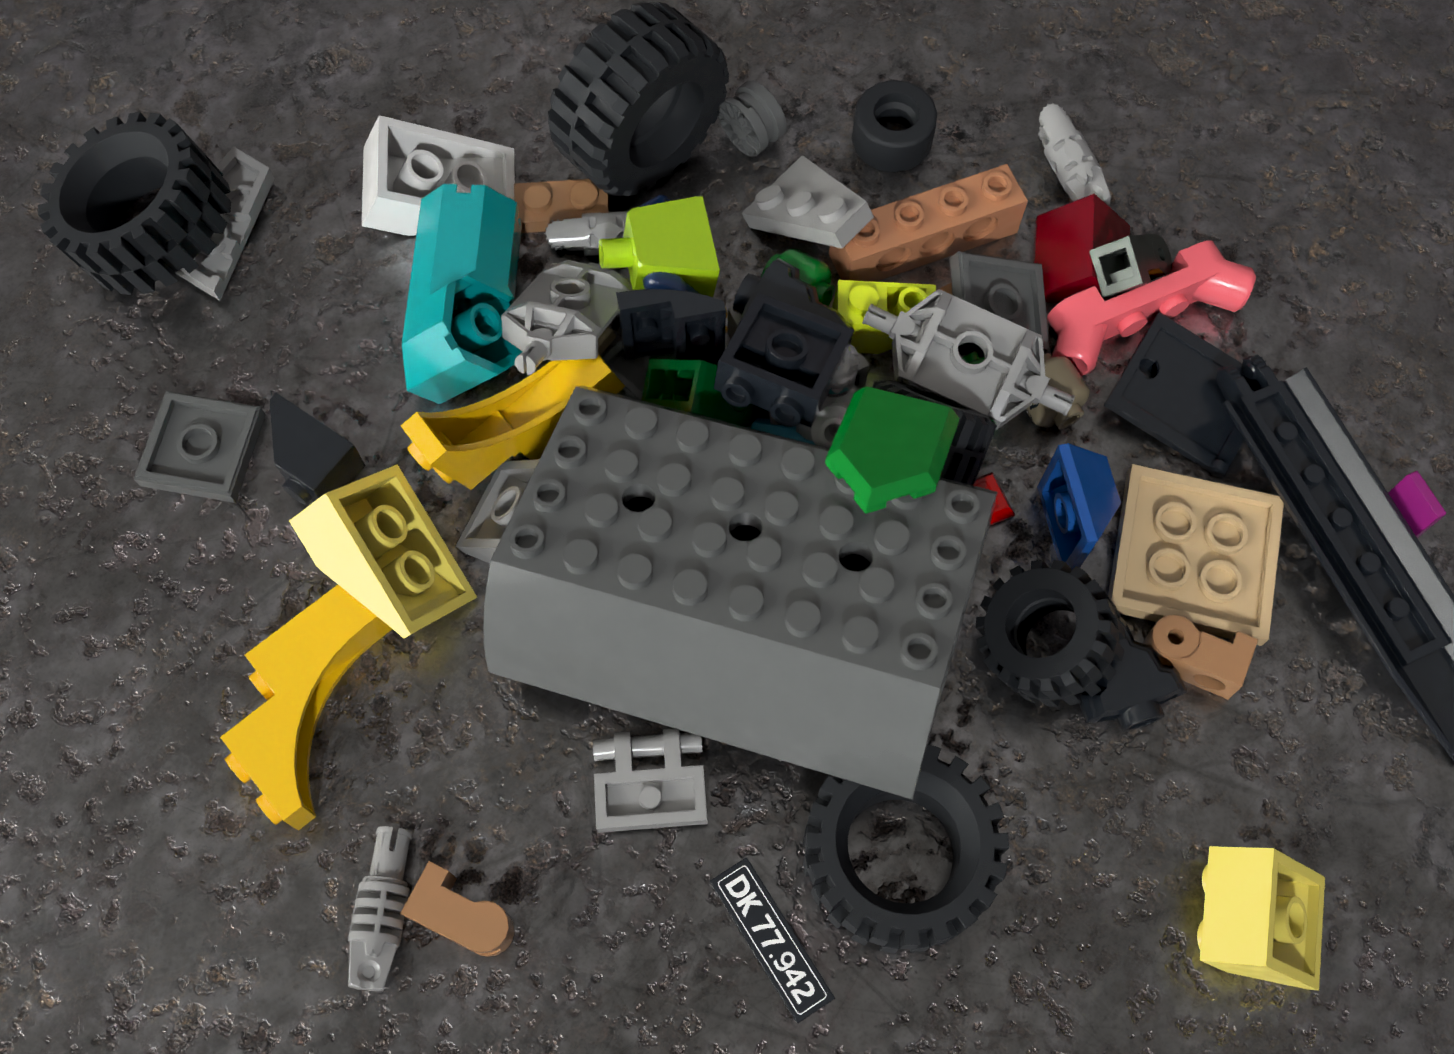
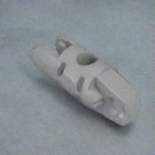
[1038,103,1111,206]
[544,211,628,256]

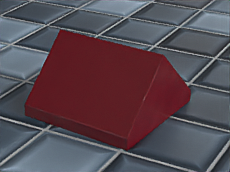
[1033,193,1130,304]

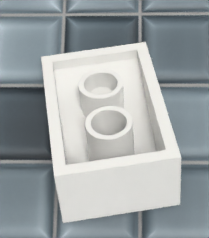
[362,115,515,236]

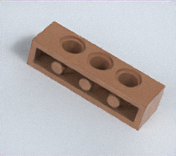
[829,164,1028,282]

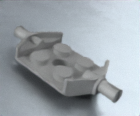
[501,260,632,375]
[862,289,1075,430]

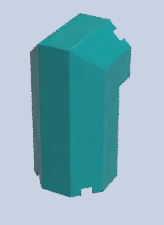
[402,184,522,404]

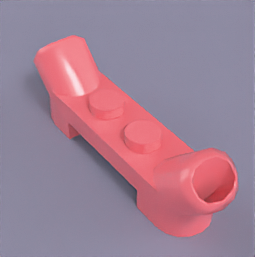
[1047,240,1256,376]

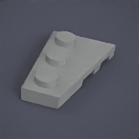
[176,147,275,301]
[742,155,874,249]

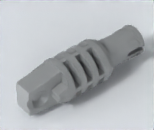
[348,826,413,991]

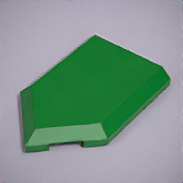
[825,386,960,514]

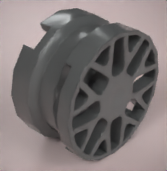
[718,80,787,156]

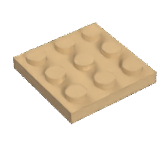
[1108,464,1284,646]

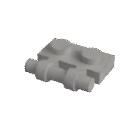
[593,728,708,833]

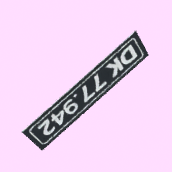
[710,857,835,1024]

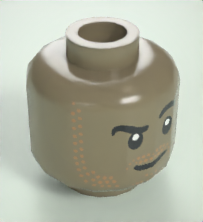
[1025,353,1090,429]

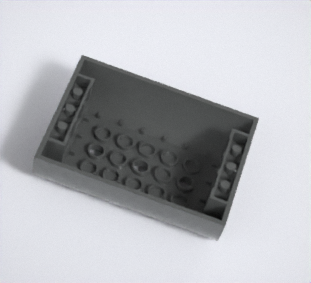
[483,386,997,800]

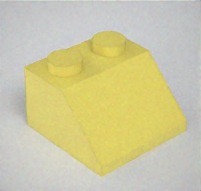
[1197,846,1325,991]

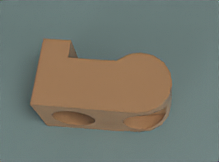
[1143,615,1258,700]
[400,861,515,957]

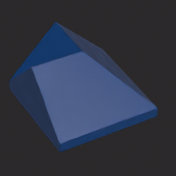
[1037,443,1121,570]

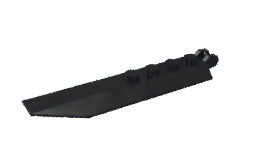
[1216,354,1454,761]

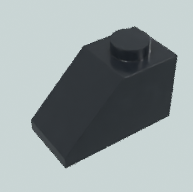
[270,393,365,505]

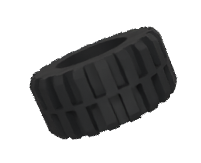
[548,2,729,196]

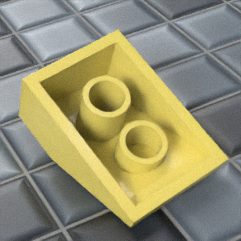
[289,464,477,638]

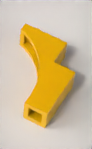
[401,354,625,490]
[220,585,393,831]

